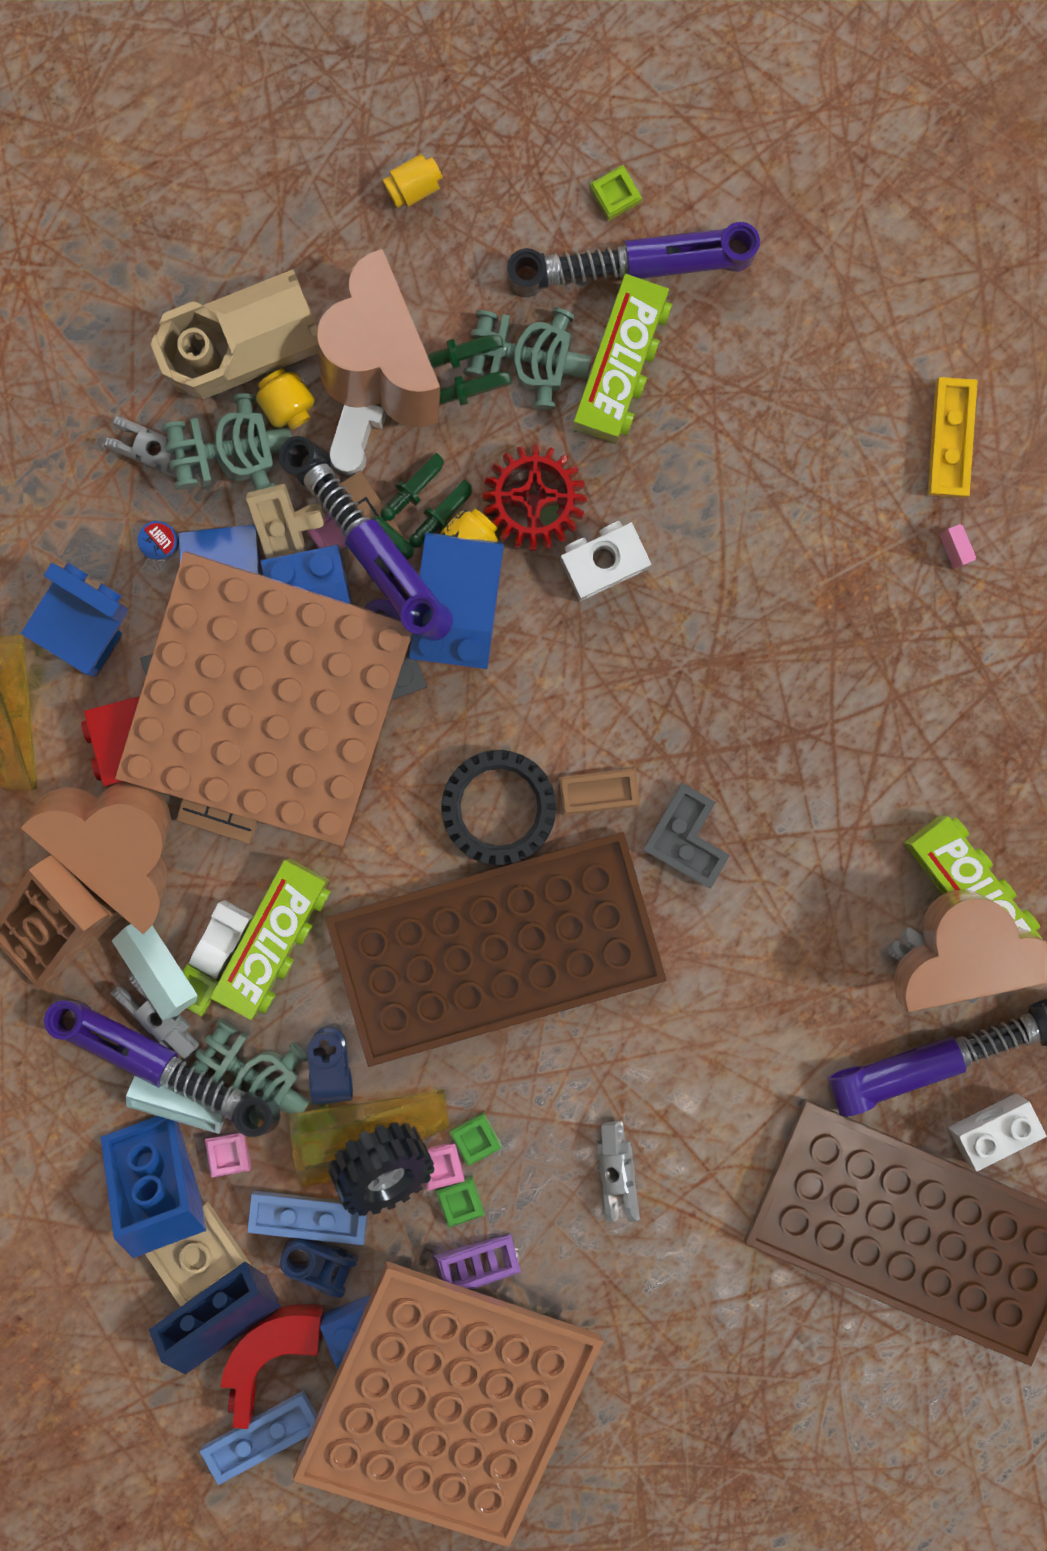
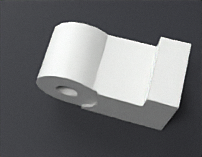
[330,405,387,477]
[189,900,254,979]

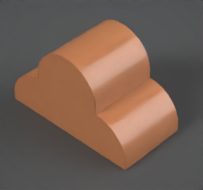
[317,249,440,427]
[21,782,171,934]
[0,855,122,990]
[894,889,1047,1012]

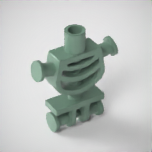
[463,307,591,410]
[161,393,292,491]
[189,1018,310,1126]

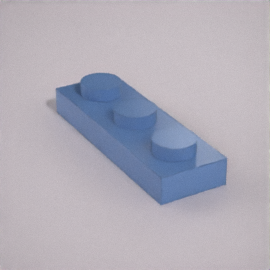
[247,1191,368,1245]
[200,1390,317,1485]

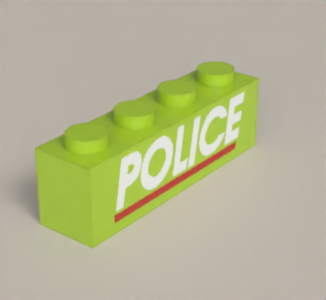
[573,274,673,444]
[903,815,1043,939]
[210,858,331,1020]

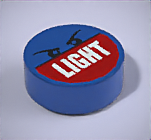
[138,521,179,561]

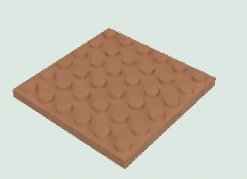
[115,551,412,846]
[292,1261,604,1547]

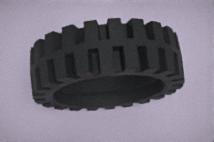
[441,750,556,865]

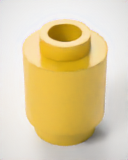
[382,153,443,208]

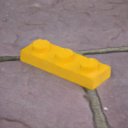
[927,377,978,498]

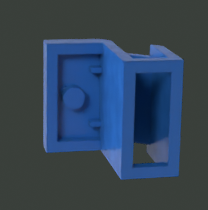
[21,562,129,677]

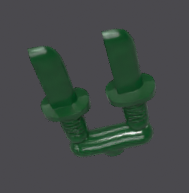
[427,334,512,406]
[370,453,472,560]

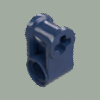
[307,1026,353,1105]
[280,1238,359,1298]

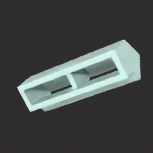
[112,924,198,1021]
[126,1076,226,1134]

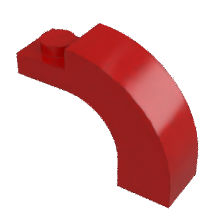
[220,1304,325,1429]

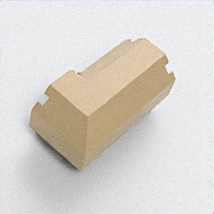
[150,269,318,399]

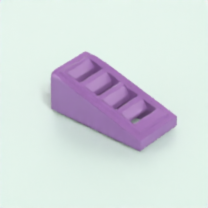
[433,1234,521,1290]

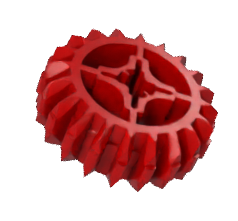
[482,444,587,551]

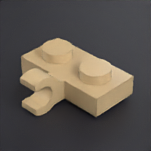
[246,484,326,559]

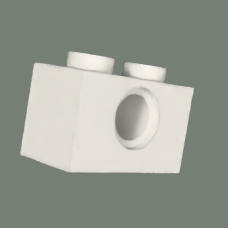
[560,521,652,602]
[948,1093,1047,1172]

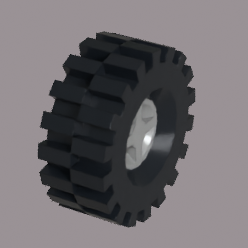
[328,1122,435,1216]

